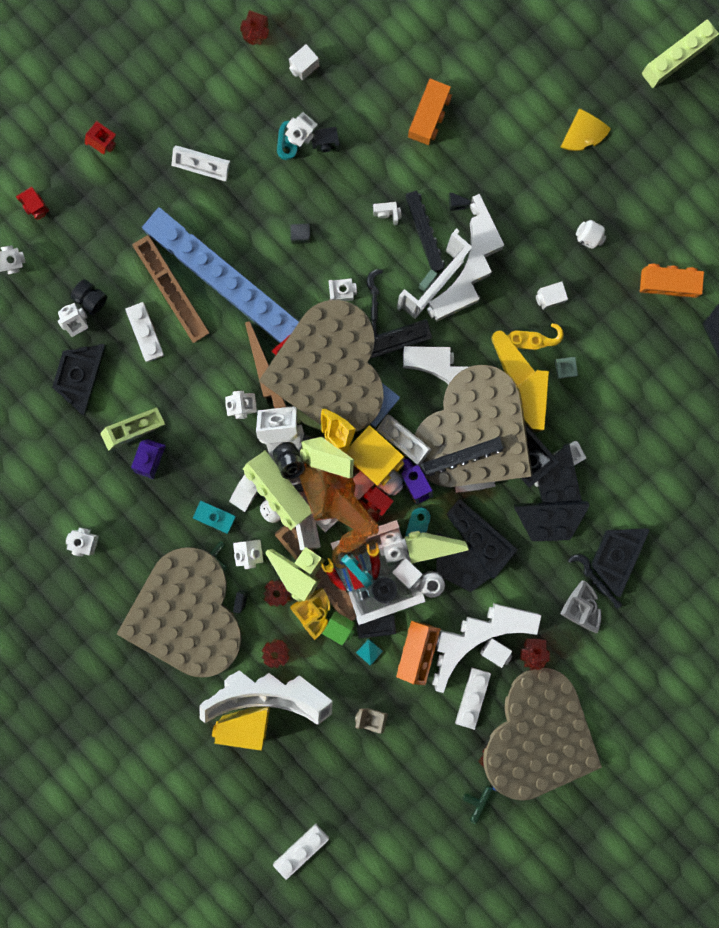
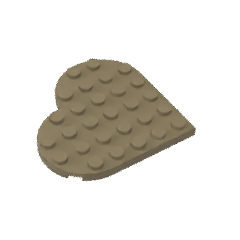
[259,300,384,432]
[415,365,533,487]
[117,547,241,677]
[483,668,602,800]

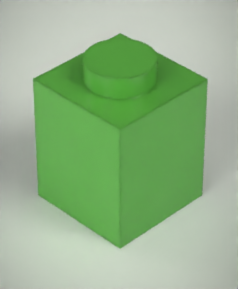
[322,611,355,645]

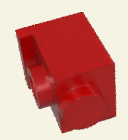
[84,121,116,155]
[16,187,49,220]
[363,487,394,516]

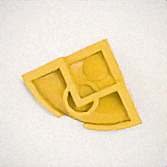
[561,108,611,151]
[321,409,355,453]
[290,588,330,640]

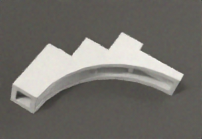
[403,346,468,385]
[432,603,541,693]
[200,671,333,725]

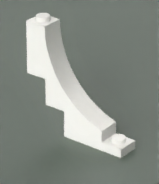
[427,194,504,322]

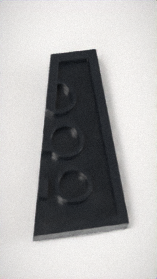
[446,499,517,579]

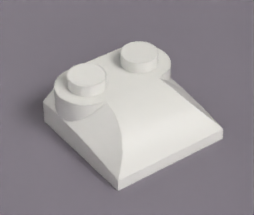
[256,406,298,445]

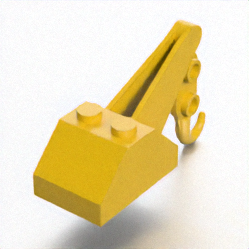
[492,323,564,432]

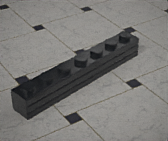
[405,190,446,273]
[420,436,506,477]

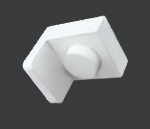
[373,202,401,225]

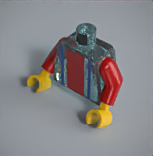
[320,543,381,601]

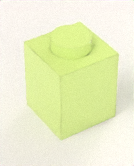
[294,547,325,576]

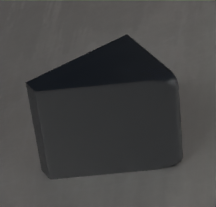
[448,192,470,211]
[291,224,310,244]

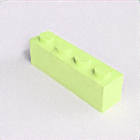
[642,19,719,88]
[243,451,314,530]

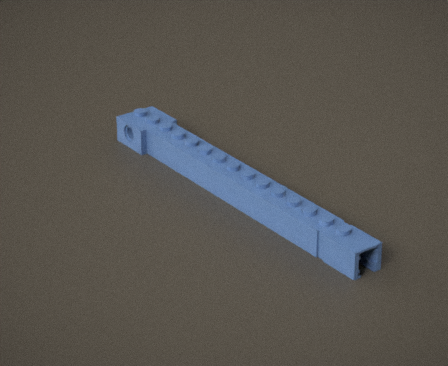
[142,207,400,428]

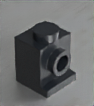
[311,127,340,153]

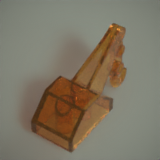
[299,462,379,569]

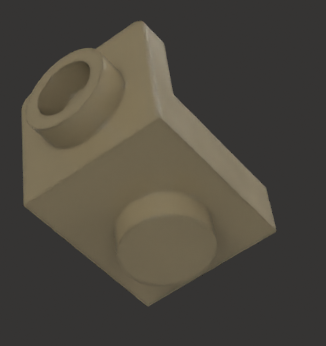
[355,708,388,734]

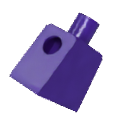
[131,439,166,479]
[401,458,433,505]

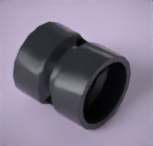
[71,279,108,315]
[273,442,305,480]
[372,577,397,604]

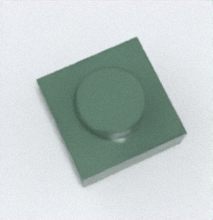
[419,269,437,293]
[555,357,578,379]

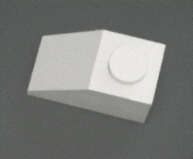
[229,475,258,512]

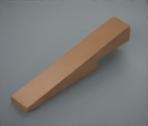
[132,235,209,343]
[245,321,287,409]
[275,526,357,621]

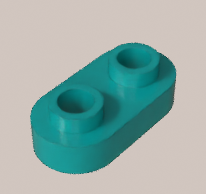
[277,121,297,160]
[405,508,430,536]
[341,554,373,588]

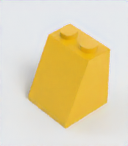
[345,425,405,487]
[212,706,270,750]

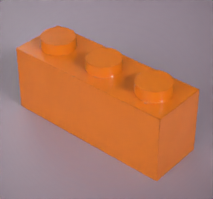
[408,79,452,145]
[640,264,704,298]
[396,621,440,685]

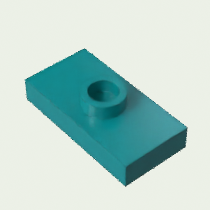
[193,501,236,534]

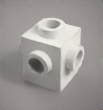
[285,112,318,147]
[0,245,25,274]
[58,303,88,337]
[225,391,257,419]
[66,528,99,557]
[378,530,408,563]
[233,540,263,569]

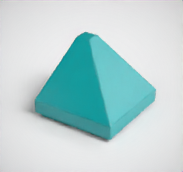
[356,638,383,666]

